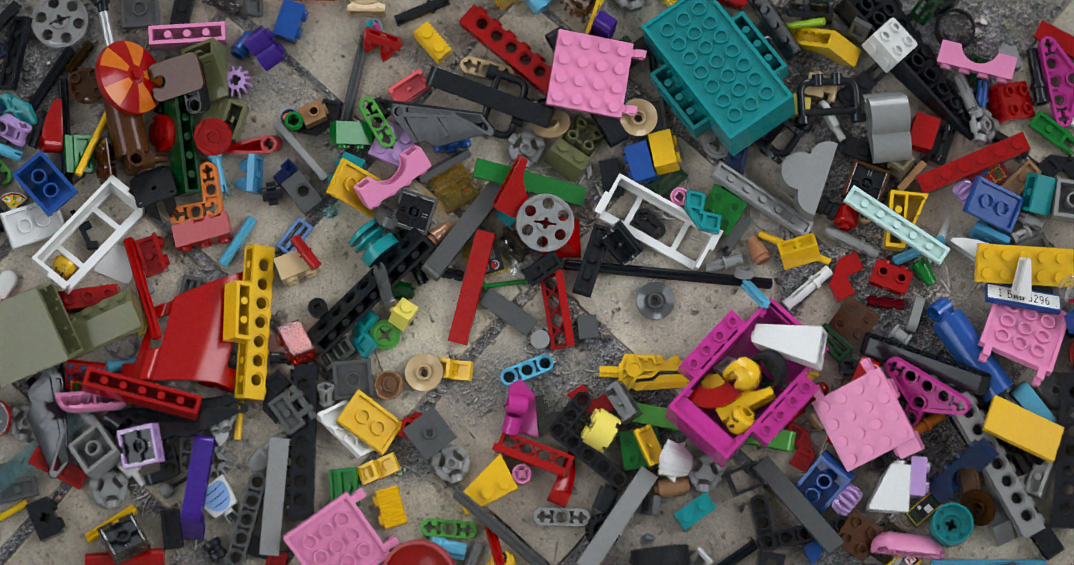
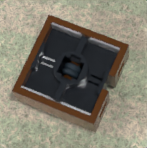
[841,159,891,202]

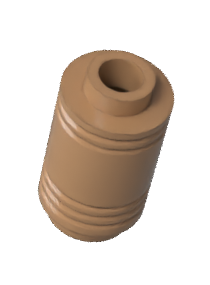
[653,476,690,498]

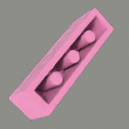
[148,21,228,50]

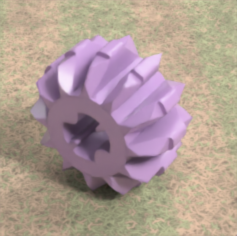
[227,66,252,98]
[953,179,973,207]
[831,483,863,516]

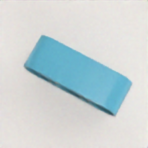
[500,354,554,388]
[1009,381,1059,425]

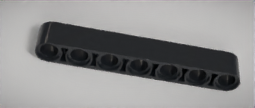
[545,25,628,148]
[425,66,555,129]
[859,332,992,395]

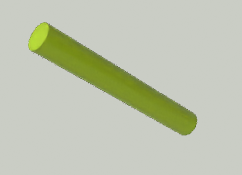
[786,17,826,30]

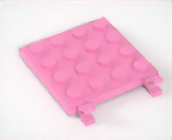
[545,29,647,119]
[977,283,1068,387]
[812,358,917,472]
[282,487,400,565]

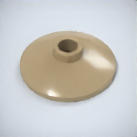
[619,99,658,136]
[532,109,570,138]
[405,353,443,392]

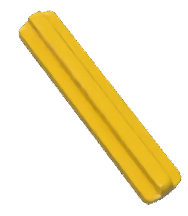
[85,505,138,543]

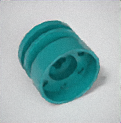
[348,218,399,268]
[929,503,974,548]

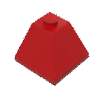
[541,217,581,258]

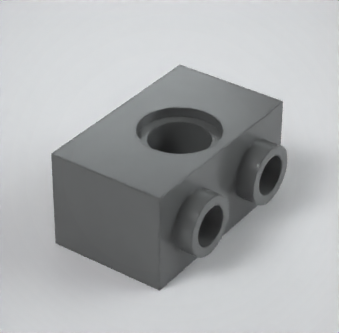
[281,170,324,216]

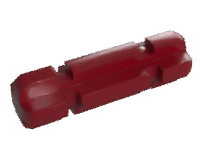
[867,296,905,310]

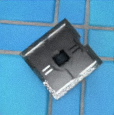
[97,512,151,565]

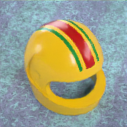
[722,357,762,392]

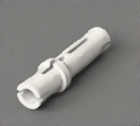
[782,265,833,311]

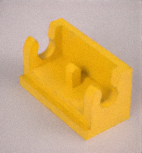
[777,233,821,270]
[633,424,662,468]

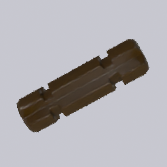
[65,40,94,74]

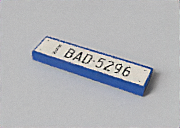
[985,283,1061,315]

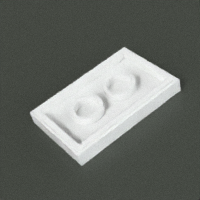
[0,203,65,251]

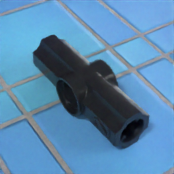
[996,437,1033,477]

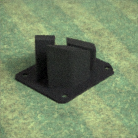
[130,166,177,221]

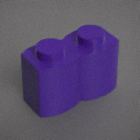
[244,26,286,71]

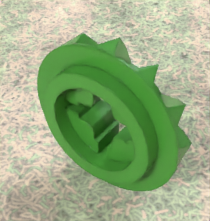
[370,319,400,350]

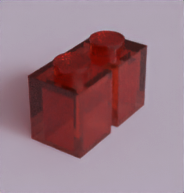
[275,320,315,367]

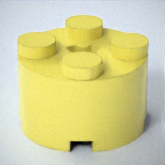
[580,408,621,453]

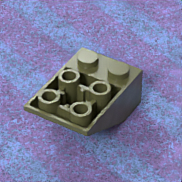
[181,37,229,108]
[193,98,250,143]
[544,114,605,183]

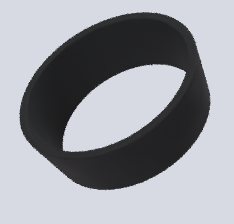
[934,9,976,49]

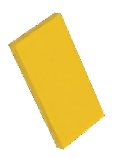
[982,395,1064,463]

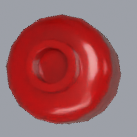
[833,202,860,231]

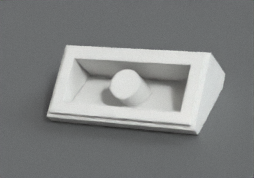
[1024,461,1056,501]

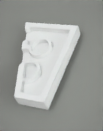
[316,399,374,459]

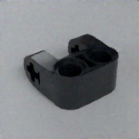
[144,441,181,486]

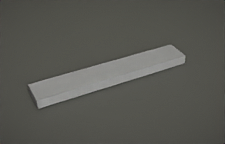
[709,161,814,237]
[259,437,290,556]
[576,466,658,565]

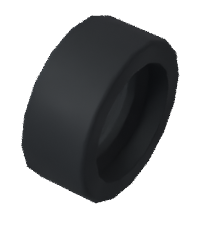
[751,350,788,388]

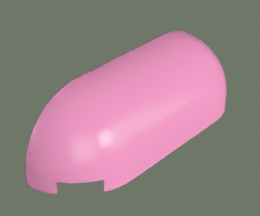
[55,391,128,413]
[871,531,945,560]

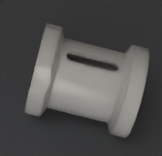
[1008,224,1033,245]
[887,324,913,344]
[317,382,335,408]

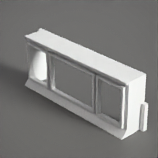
[594,173,723,271]
[32,175,145,295]

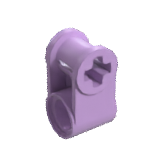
[0,113,32,146]

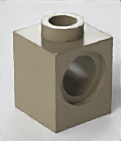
[886,156,915,182]

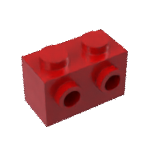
[867,259,913,297]

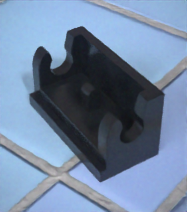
[598,220,644,267]
[520,251,564,287]

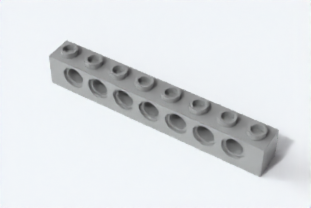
[949,391,1045,540]

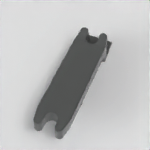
[718,213,752,257]
[373,262,396,310]

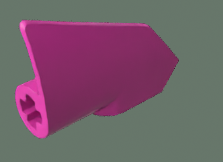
[502,379,538,437]

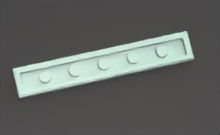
[843,185,950,265]

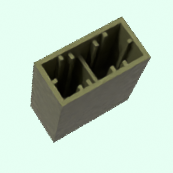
[0,280,84,388]

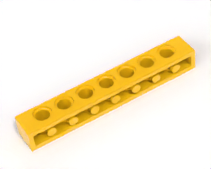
[234,244,275,401]

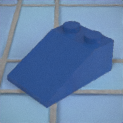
[11,150,78,217]
[795,449,856,515]

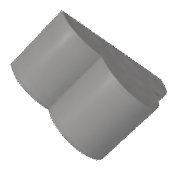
[860,91,912,163]
[778,141,838,221]

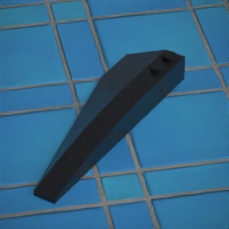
[834,0,980,141]

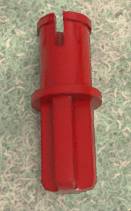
[290,234,322,271]

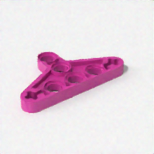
[1037,36,1074,127]
[885,356,971,427]

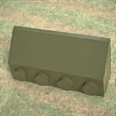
[69,288,143,359]

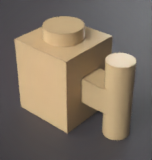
[804,71,838,103]

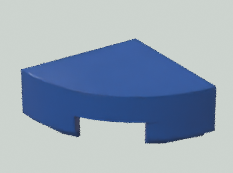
[802,541,822,564]

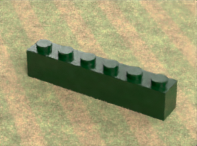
[161,82,202,197]

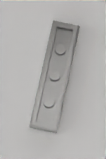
[273,120,329,184]

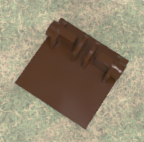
[94,137,117,184]
[828,295,881,347]
[837,508,884,562]

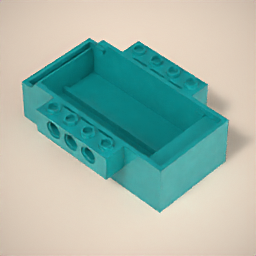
[641,0,795,156]

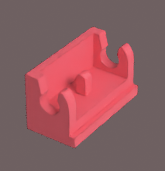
[388,69,431,102]

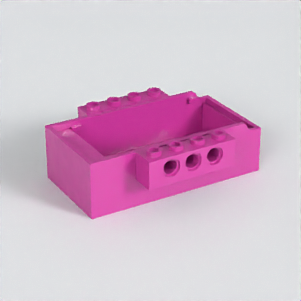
[664,297,829,468]

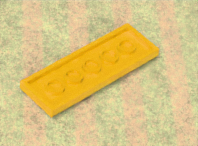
[974,243,1074,287]

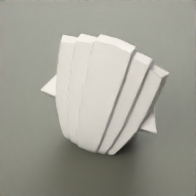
[658,439,693,483]

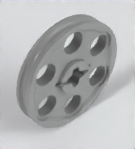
[31,0,89,50]
[516,194,574,252]

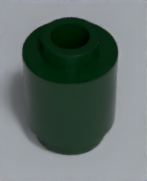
[391,281,415,301]

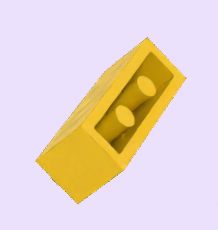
[223,280,254,343]

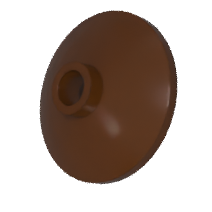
[960,489,996,526]

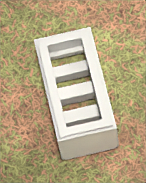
[1011,256,1032,298]

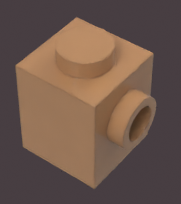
[298,99,329,129]

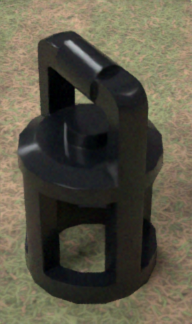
[785,0,834,26]

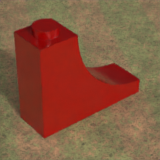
[492,154,541,227]

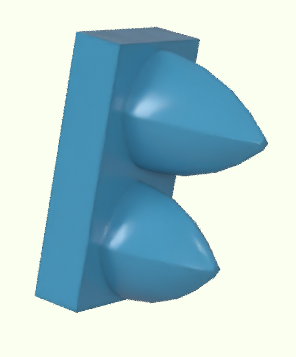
[234,153,264,195]
[968,220,1011,245]

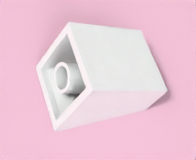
[864,460,911,514]

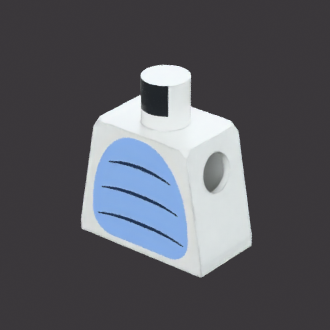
[204,474,239,523]

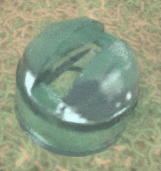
[321,203,338,219]

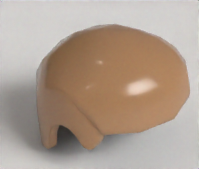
[374,370,404,400]

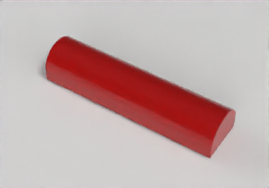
[85,547,166,565]

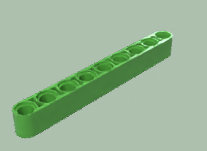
[630,403,796,452]

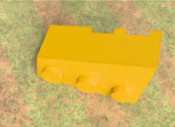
[882,190,929,252]
[460,454,518,516]

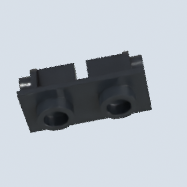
[926,124,956,165]

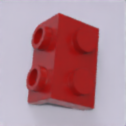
[134,232,171,278]

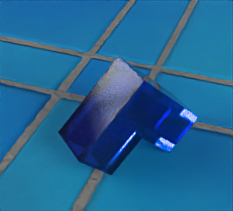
[273,158,298,187]

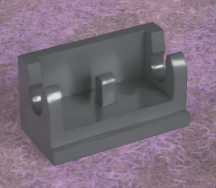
[603,380,643,425]

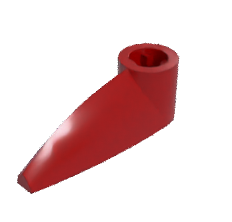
[39,99,63,153]
[225,135,282,154]
[547,451,575,508]

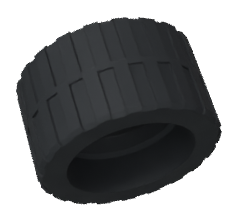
[630,544,691,565]

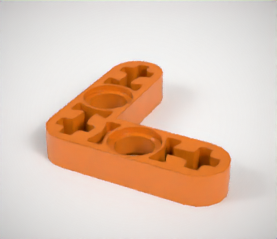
[169,162,224,224]

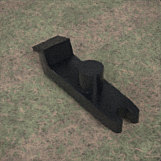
[70,210,99,250]

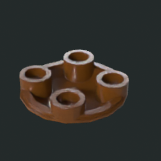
[68,67,102,104]

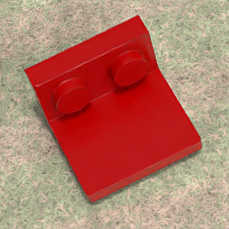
[987,81,1035,125]

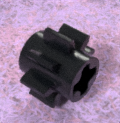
[261,181,283,206]

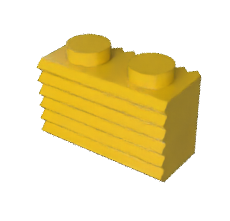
[413,21,452,65]
[373,485,408,530]

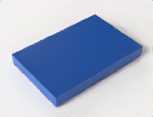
[962,175,1025,233]

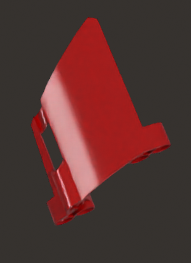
[120,272,243,392]

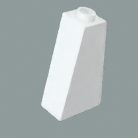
[751,324,828,370]

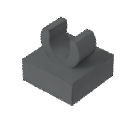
[641,495,665,516]

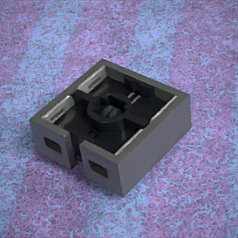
[394,188,438,237]

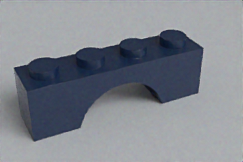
[929,437,999,505]

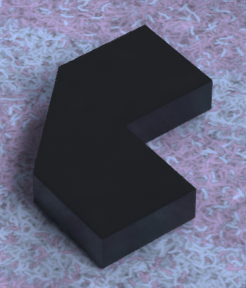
[297,99,342,136]
[1037,155,1074,180]
[262,369,291,424]

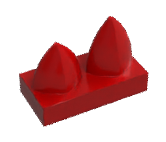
[363,26,402,62]

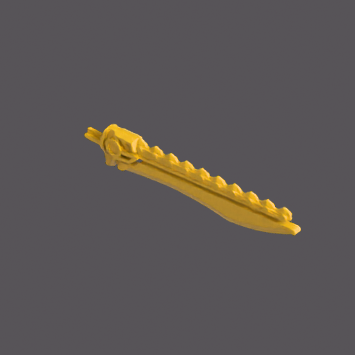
[599,354,819,392]

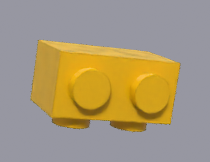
[648,129,682,175]

